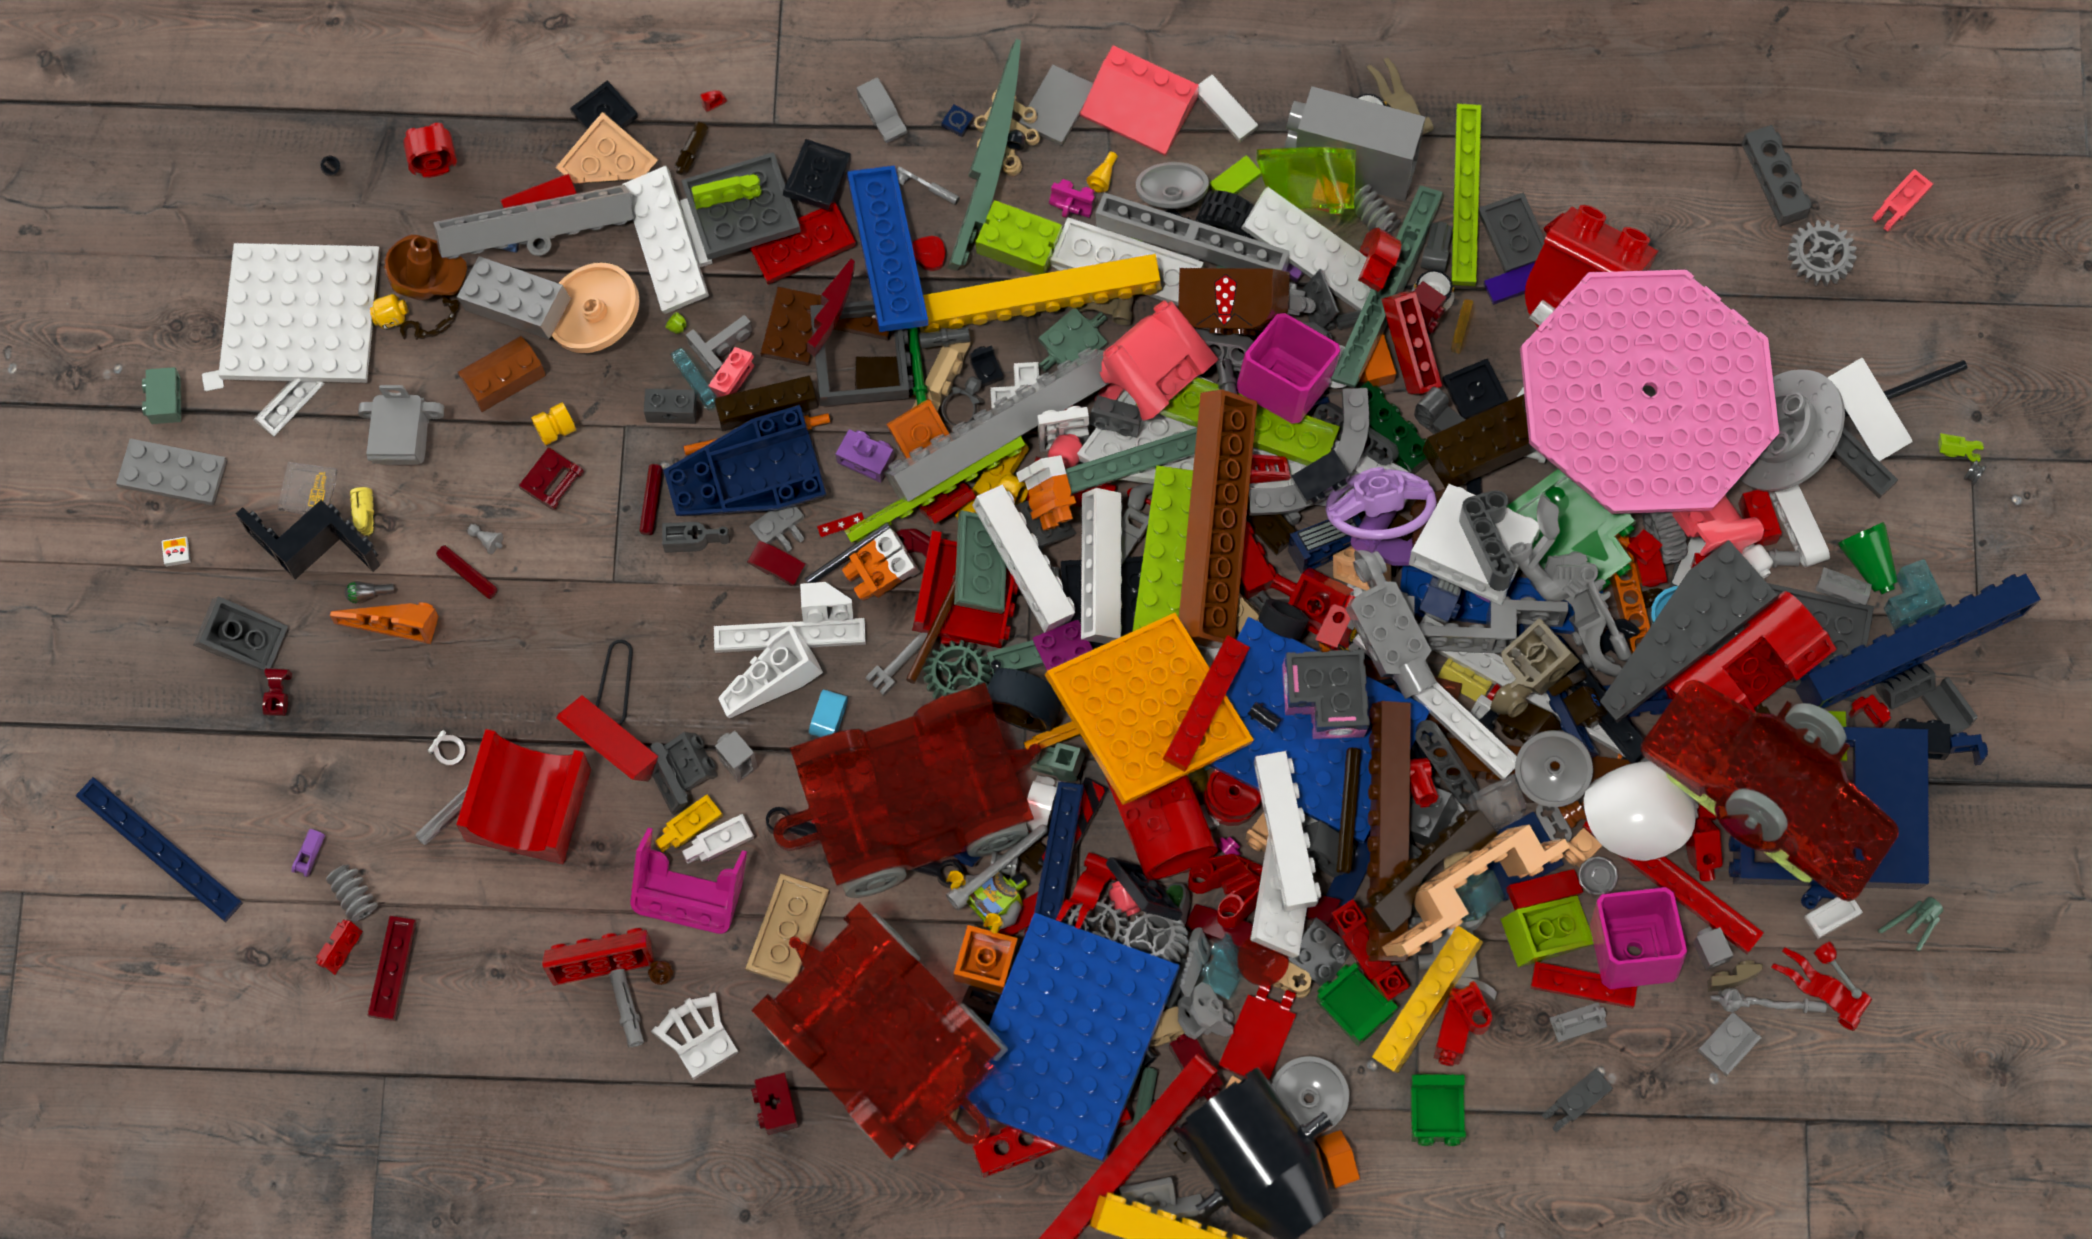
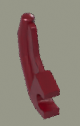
[896,529,930,558]

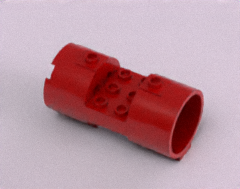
[1664,591,1836,744]
[1104,774,1218,880]

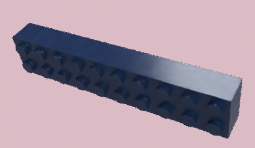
[1795,573,2041,709]

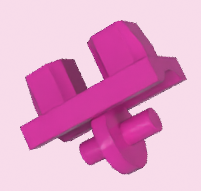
[1049,179,1095,218]

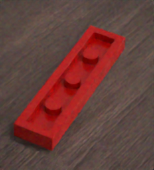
[1530,962,1638,1009]

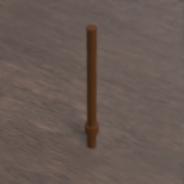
[906,570,956,684]

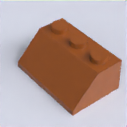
[457,336,546,412]

